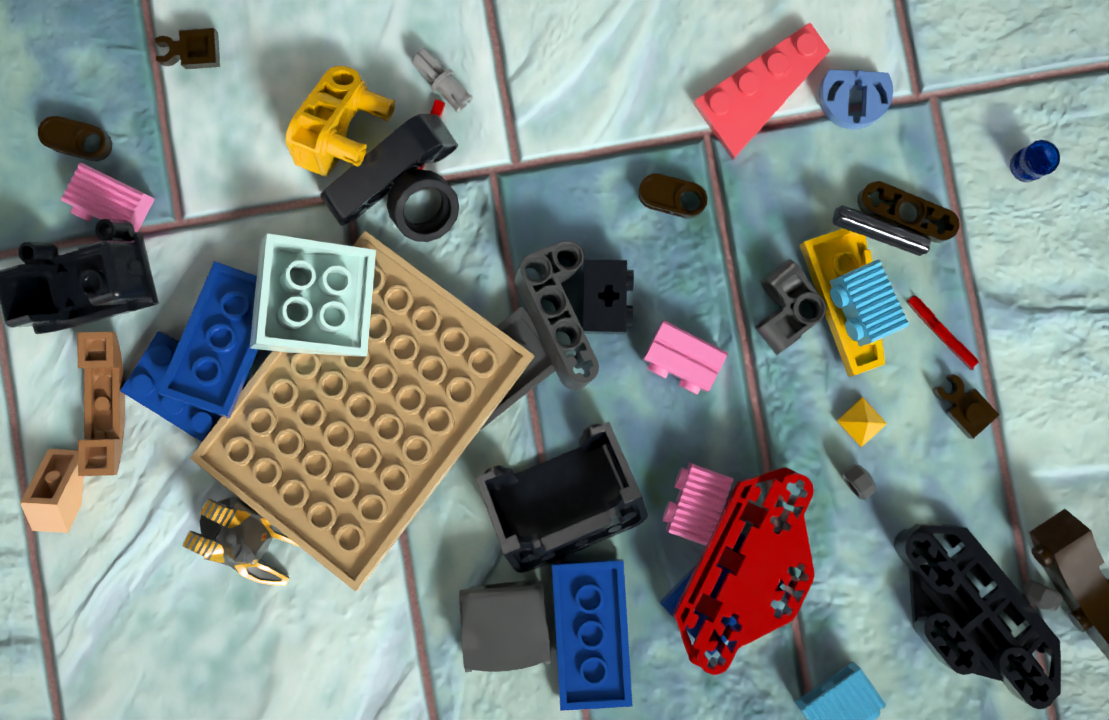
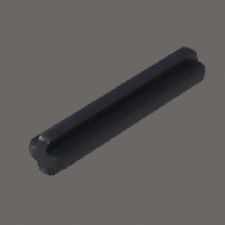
[832,205,931,256]

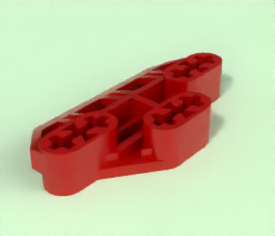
[673,467,815,675]

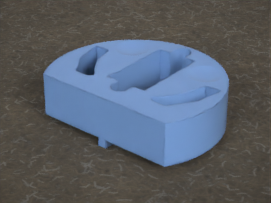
[819,70,893,129]

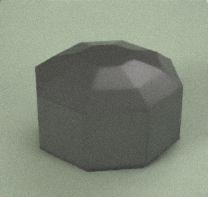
[841,464,876,500]
[1021,579,1063,611]

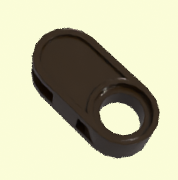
[38,116,113,162]
[638,174,708,219]

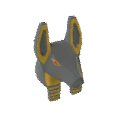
[183,497,298,585]

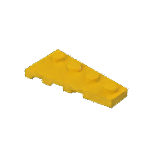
[799,228,885,377]

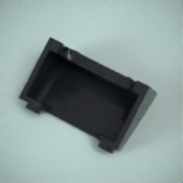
[476,422,648,573]

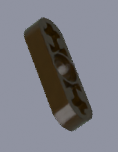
[857,181,960,243]

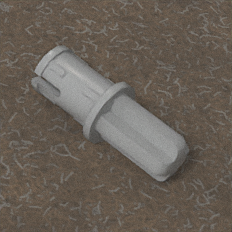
[412,48,473,113]

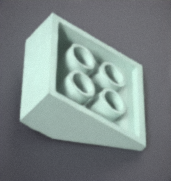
[250,233,376,357]

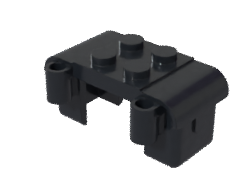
[0,219,159,334]

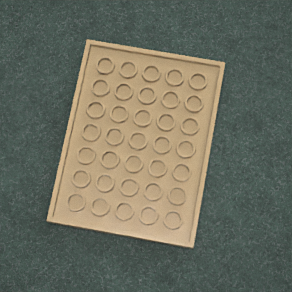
[190,231,535,591]

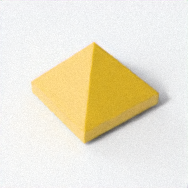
[836,397,887,447]

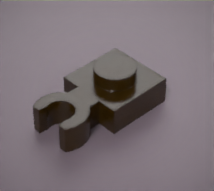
[155,28,220,69]
[932,374,999,439]

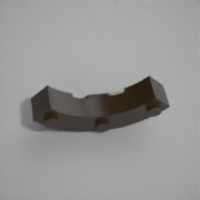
[1029,509,1109,660]

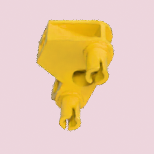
[286,66,396,178]

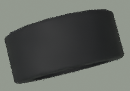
[387,169,459,242]

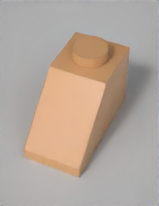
[20,449,84,533]

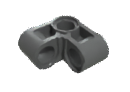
[755,259,826,355]

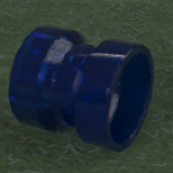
[1010,140,1060,183]

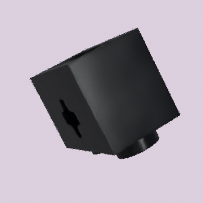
[582,260,634,335]

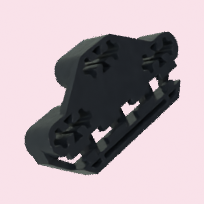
[894,523,1061,709]

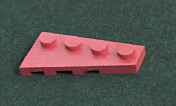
[694,23,830,160]

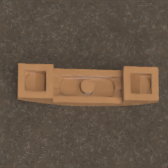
[77,332,125,476]

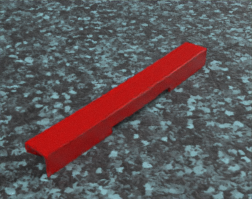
[906,295,979,370]

